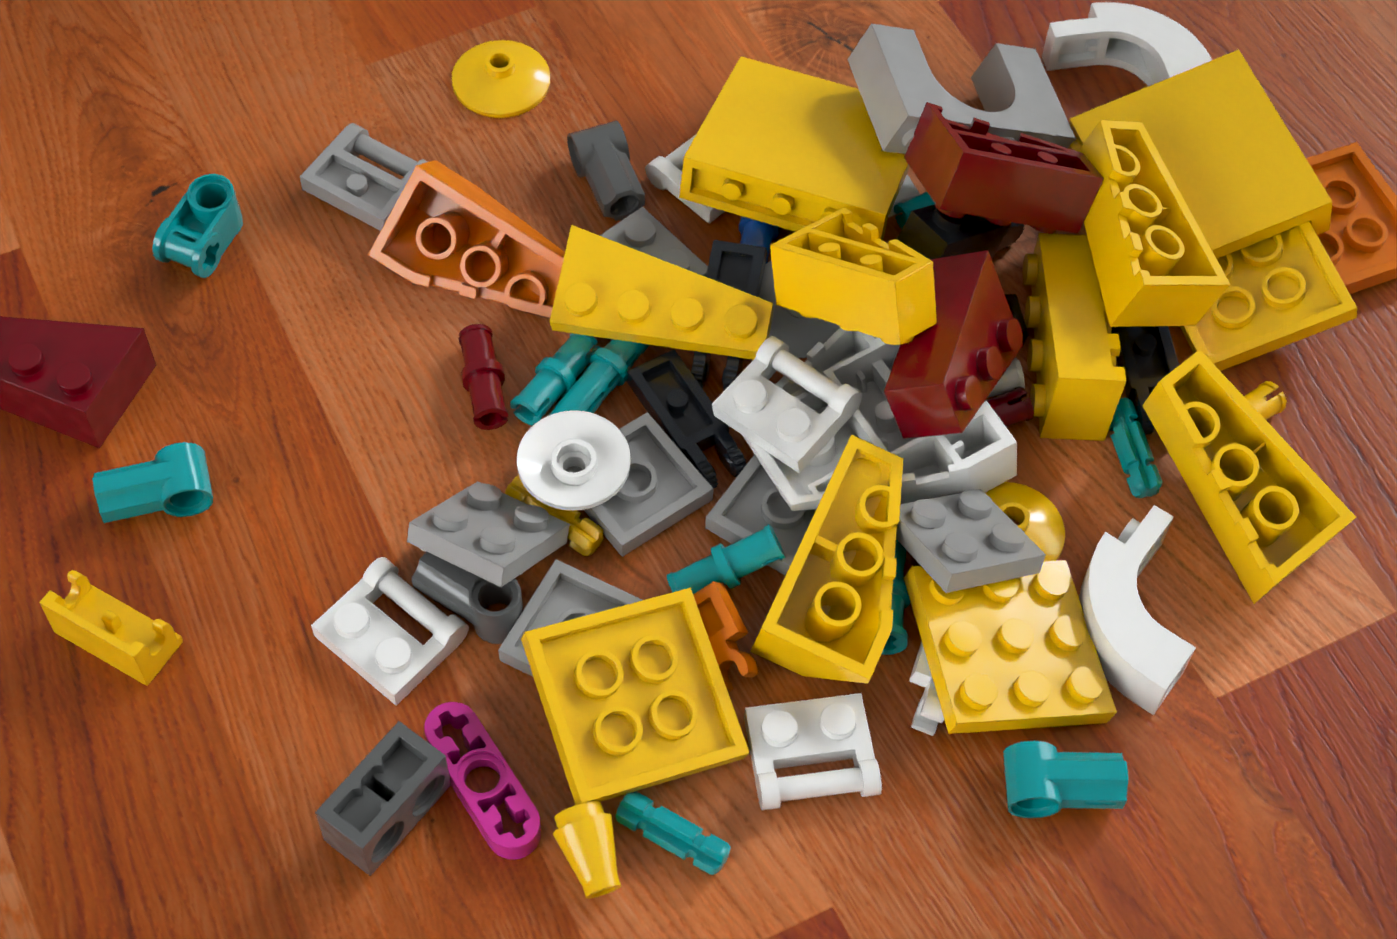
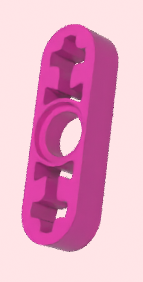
[424,702,541,859]

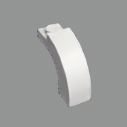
[1042,2,1212,86]
[1079,505,1196,715]

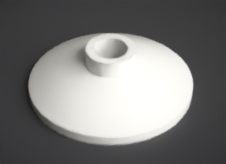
[517,410,631,511]

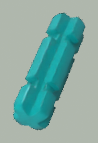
[1109,397,1163,499]
[615,791,731,875]

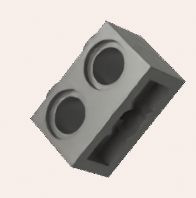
[315,721,451,876]

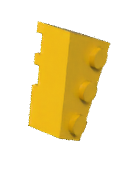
[770,207,937,345]

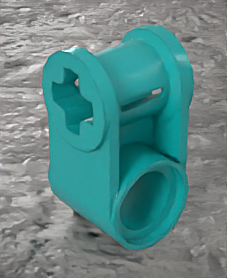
[152,174,243,278]

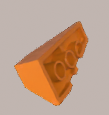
[368,160,565,318]

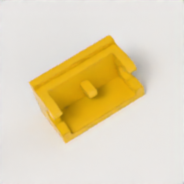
[39,570,183,686]

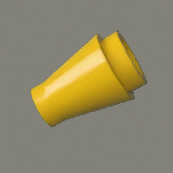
[553,801,621,899]

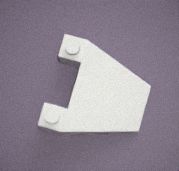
[742,328,1017,511]

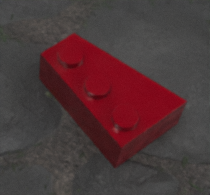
[904,102,1104,234]
[884,250,1023,439]
[0,316,156,448]

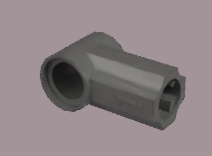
[567,120,645,221]
[412,551,523,644]

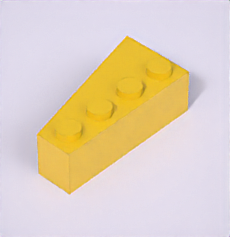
[1078,120,1231,327]
[1023,233,1126,441]
[1142,349,1356,604]

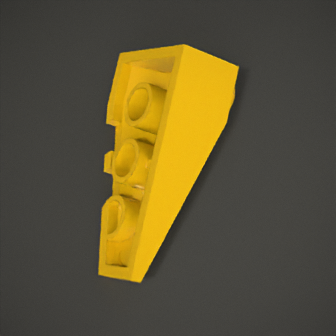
[750,435,903,684]

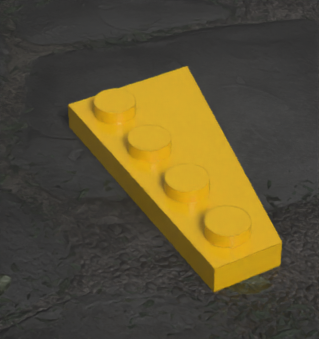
[550,225,774,360]

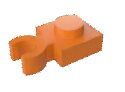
[693,581,758,693]

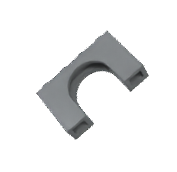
[847,23,1076,154]

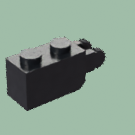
[897,204,1025,259]

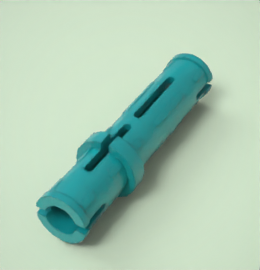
[548,339,650,416]

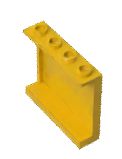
[1068,49,1332,259]
[679,56,910,240]

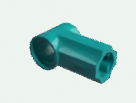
[92,442,213,523]
[1003,741,1129,818]

